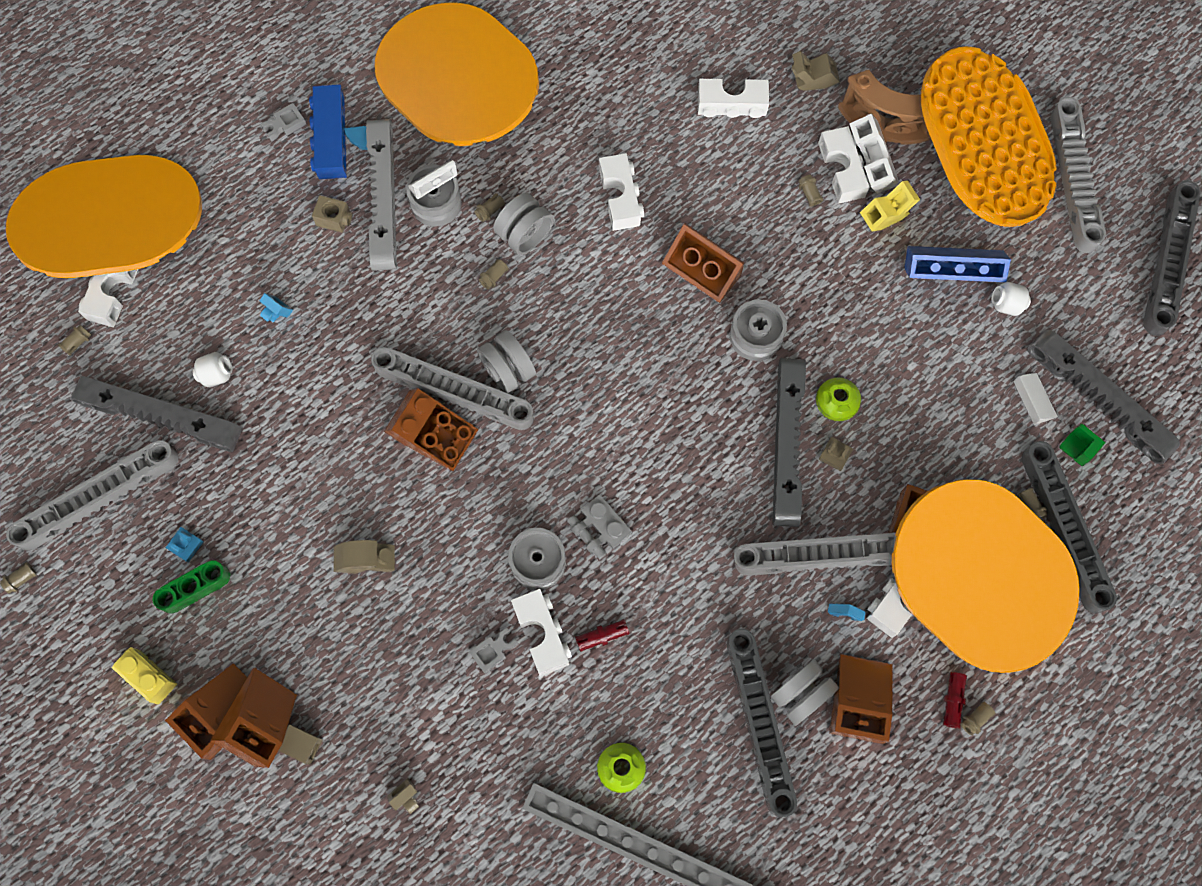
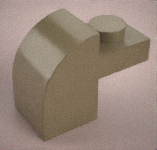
[792,51,840,91]
[333,540,395,574]

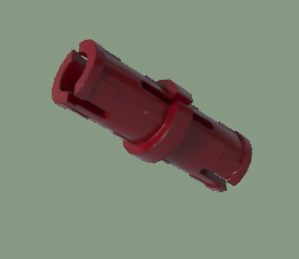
[575,619,629,652]
[943,672,967,729]

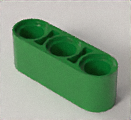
[152,560,230,614]

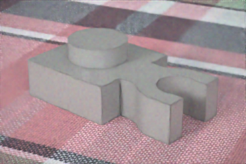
[260,103,307,142]
[469,627,519,674]

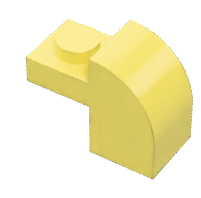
[860,181,920,231]

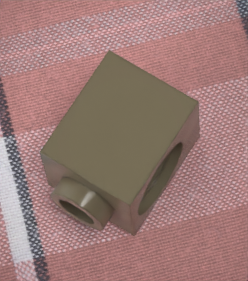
[312,195,352,233]
[278,724,323,765]

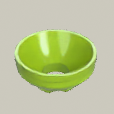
[816,378,861,421]
[597,743,646,793]

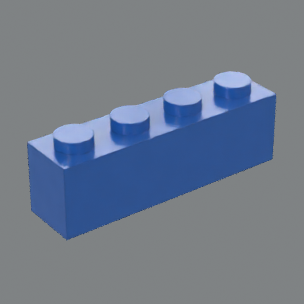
[309,84,347,179]
[905,246,1011,282]

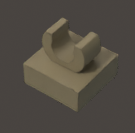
[819,437,853,472]
[387,778,419,814]

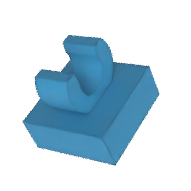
[259,293,293,322]
[165,527,204,563]

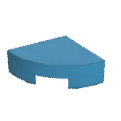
[344,126,368,150]
[828,604,866,621]

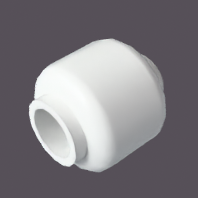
[991,282,1031,316]
[193,352,233,388]

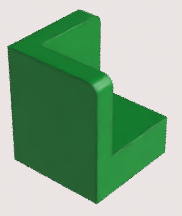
[1059,424,1106,466]

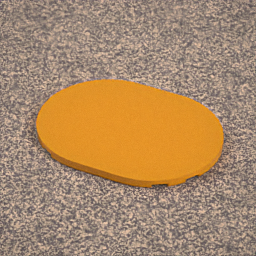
[375,2,539,146]
[921,46,1057,227]
[6,155,202,278]
[892,479,1079,673]

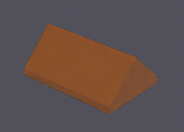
[662,223,744,303]

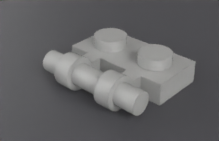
[567,494,633,560]

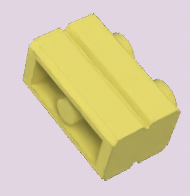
[112,647,177,705]

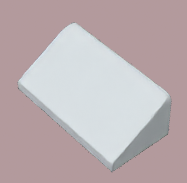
[408,160,458,199]
[1013,373,1058,425]

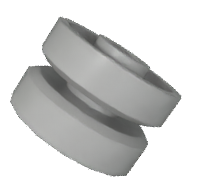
[406,164,462,227]
[493,192,554,255]
[730,299,787,361]
[477,330,536,394]
[508,528,566,590]
[770,659,839,726]

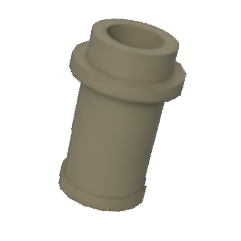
[798,175,823,207]
[474,193,505,222]
[479,259,509,289]
[58,325,91,356]
[1017,488,1047,519]
[0,562,37,594]
[961,702,995,736]

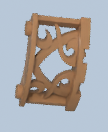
[838,70,931,145]

